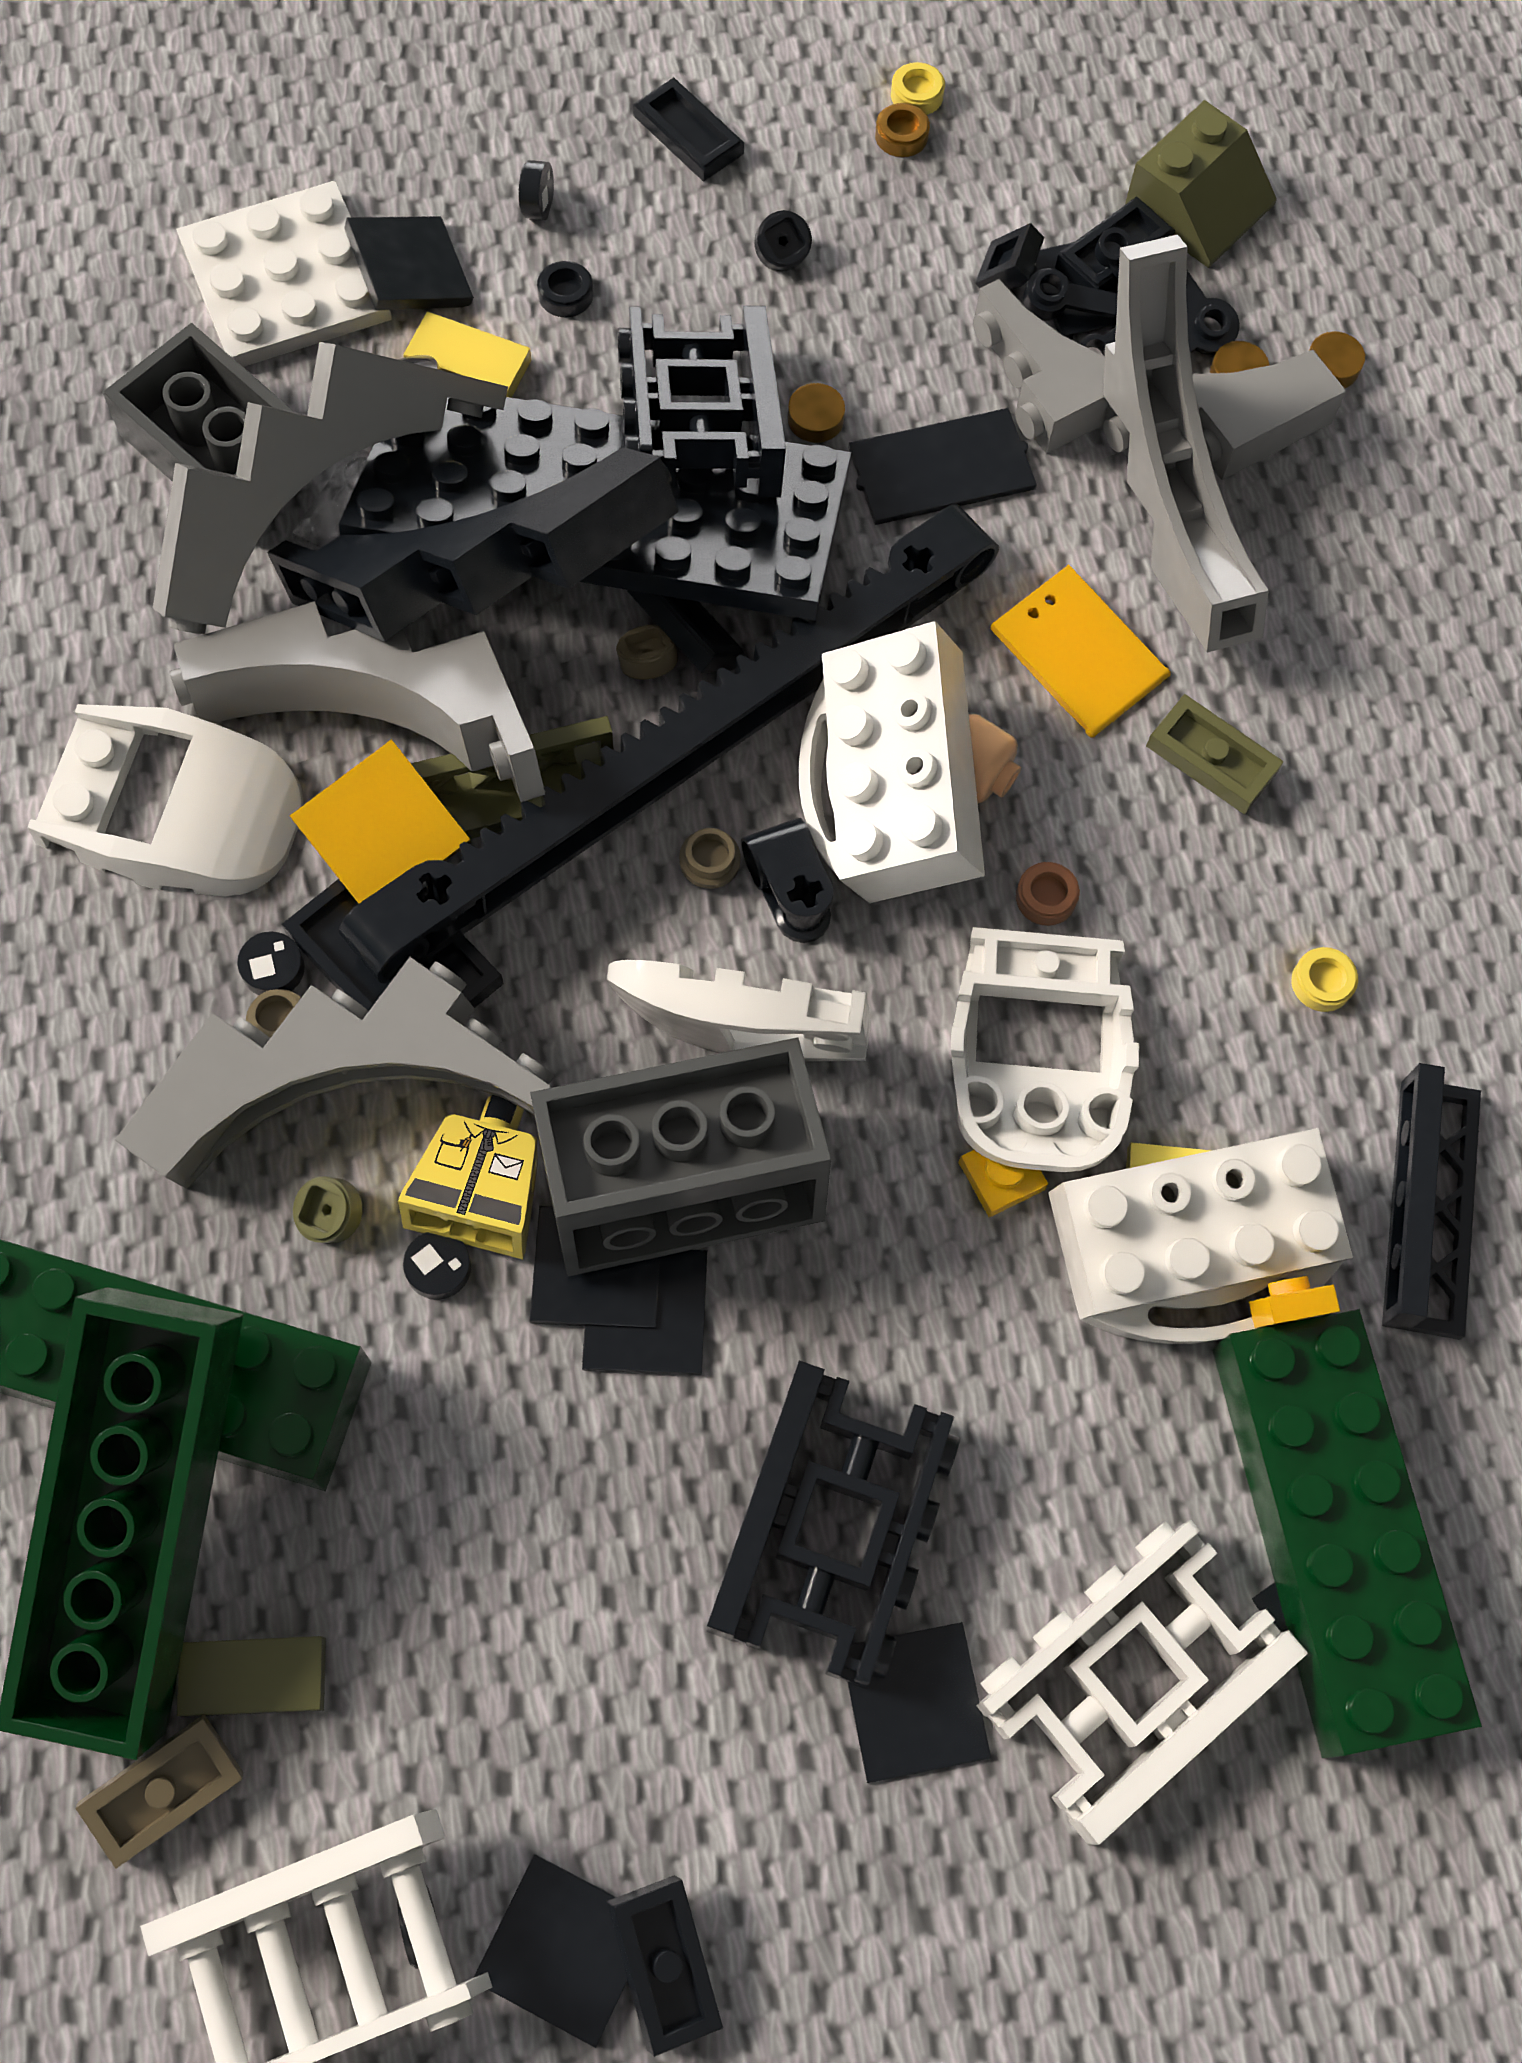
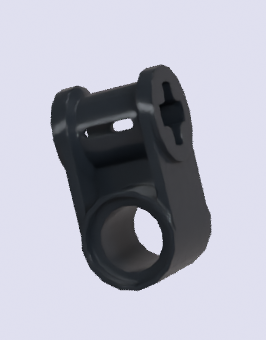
[741,817,834,943]

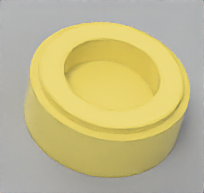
[891,62,945,115]
[1291,947,1358,1012]

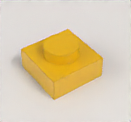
[958,1150,1048,1218]
[1249,1276,1340,1328]

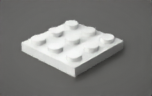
[176,180,392,367]

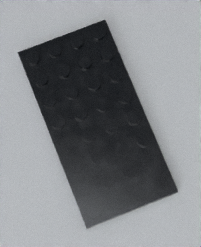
[338,397,851,621]

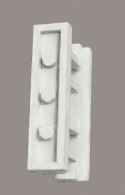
[976,1520,1308,1845]

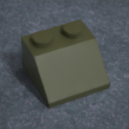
[1125,100,1277,268]

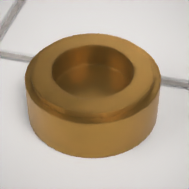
[875,103,930,157]
[1309,331,1365,389]
[1210,341,1270,373]
[788,383,845,443]

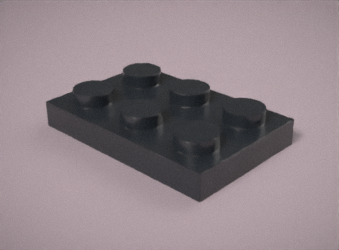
[282,879,504,1011]

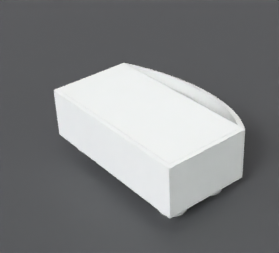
[799,621,985,903]
[1048,1128,1353,1344]

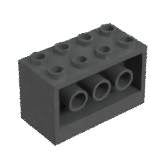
[530,1037,831,1277]

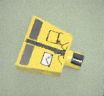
[398,1095,538,1260]

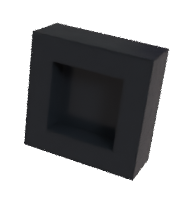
[975,223,1045,289]

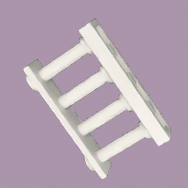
[140,1809,492,2063]

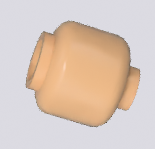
[969,714,1021,803]

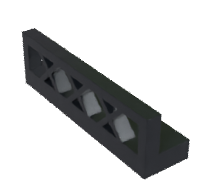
[1382,1063,1481,1340]

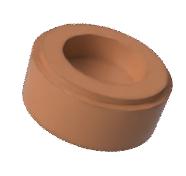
[1016,862,1080,926]

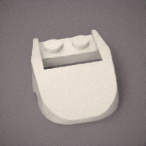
[27,704,304,896]
[951,927,1139,1172]
[607,960,871,1062]

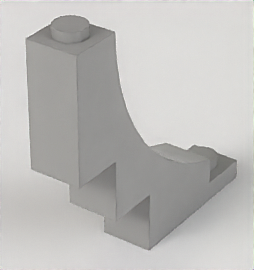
[153,342,508,634]
[169,601,545,802]

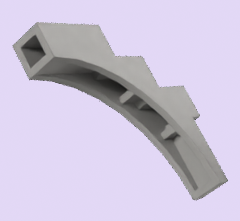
[1103,235,1269,653]
[973,279,1346,480]
[115,957,554,1189]

